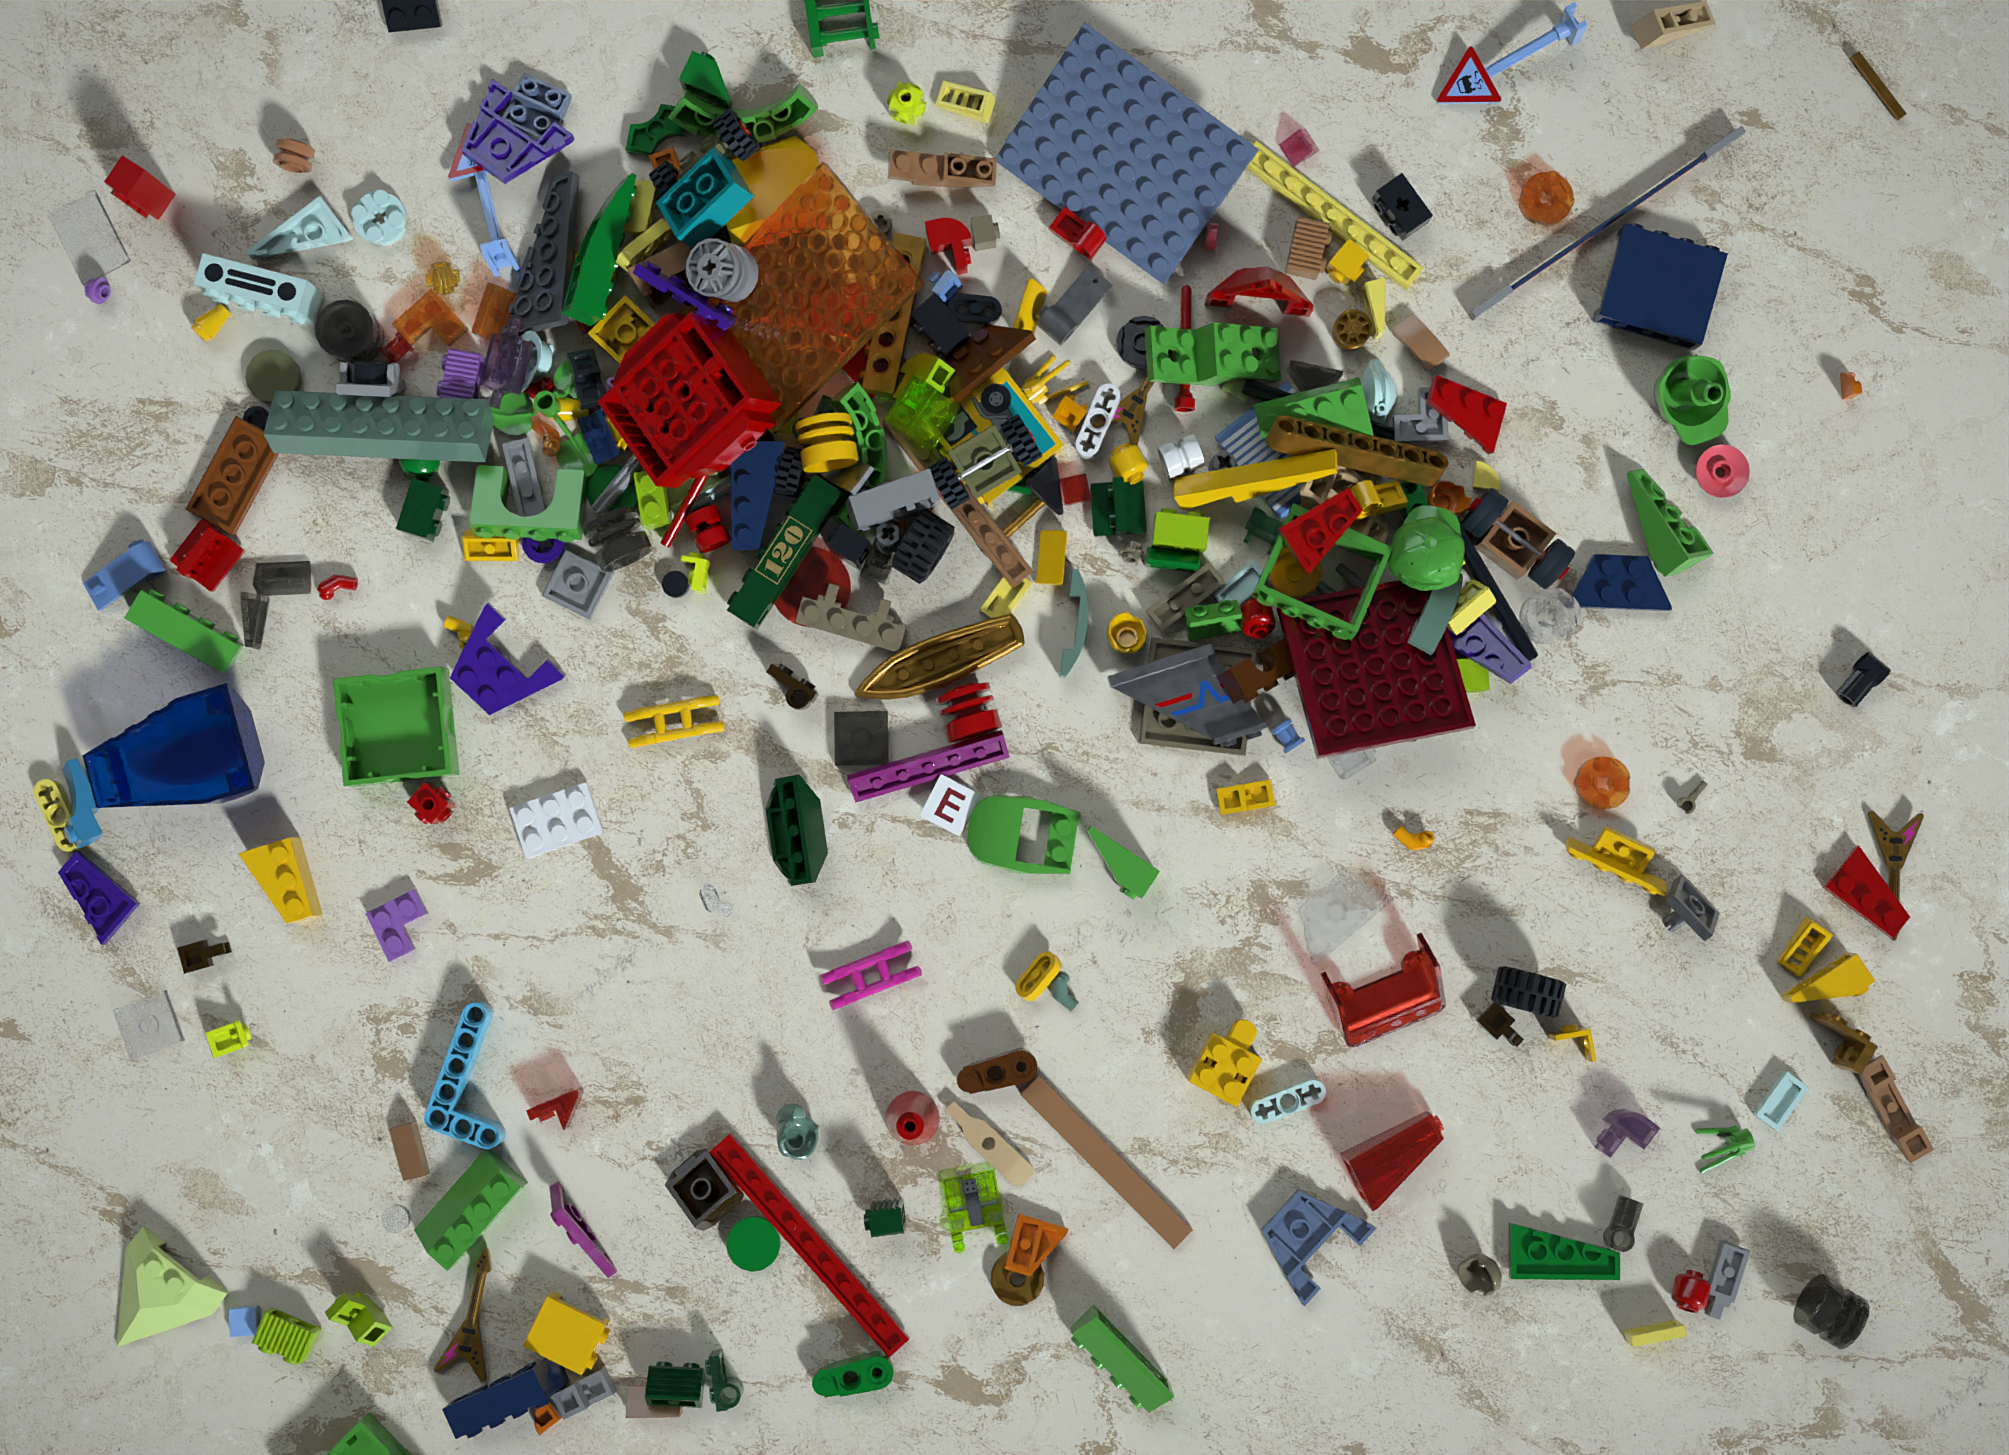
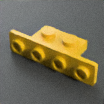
[1565,825,1668,896]

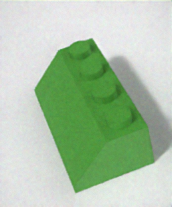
[414,1149,528,1271]
[1070,1304,1174,1413]

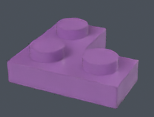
[365,889,428,962]

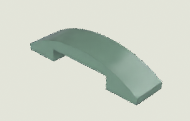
[1060,569,1089,678]
[1407,573,1463,655]

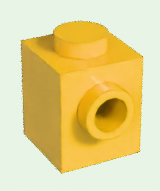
[1325,238,1369,286]

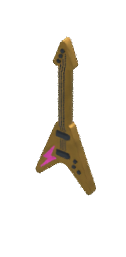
[1092,349,1174,446]
[1868,811,1924,941]
[434,1248,492,1382]

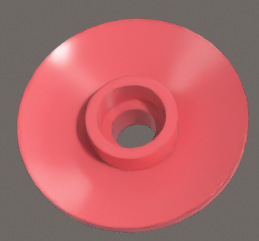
[1695,444,1750,498]

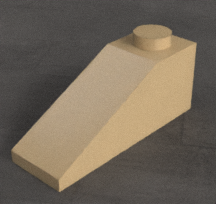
[1631,0,1716,50]

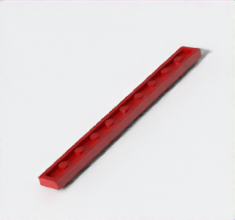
[709,1133,910,1358]

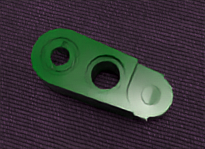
[812,1351,894,1398]

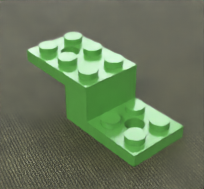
[1144,322,1281,386]

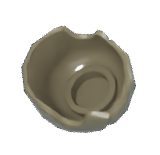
[1458,1253,1502,1296]

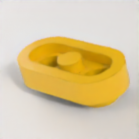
[1015,951,1061,1001]

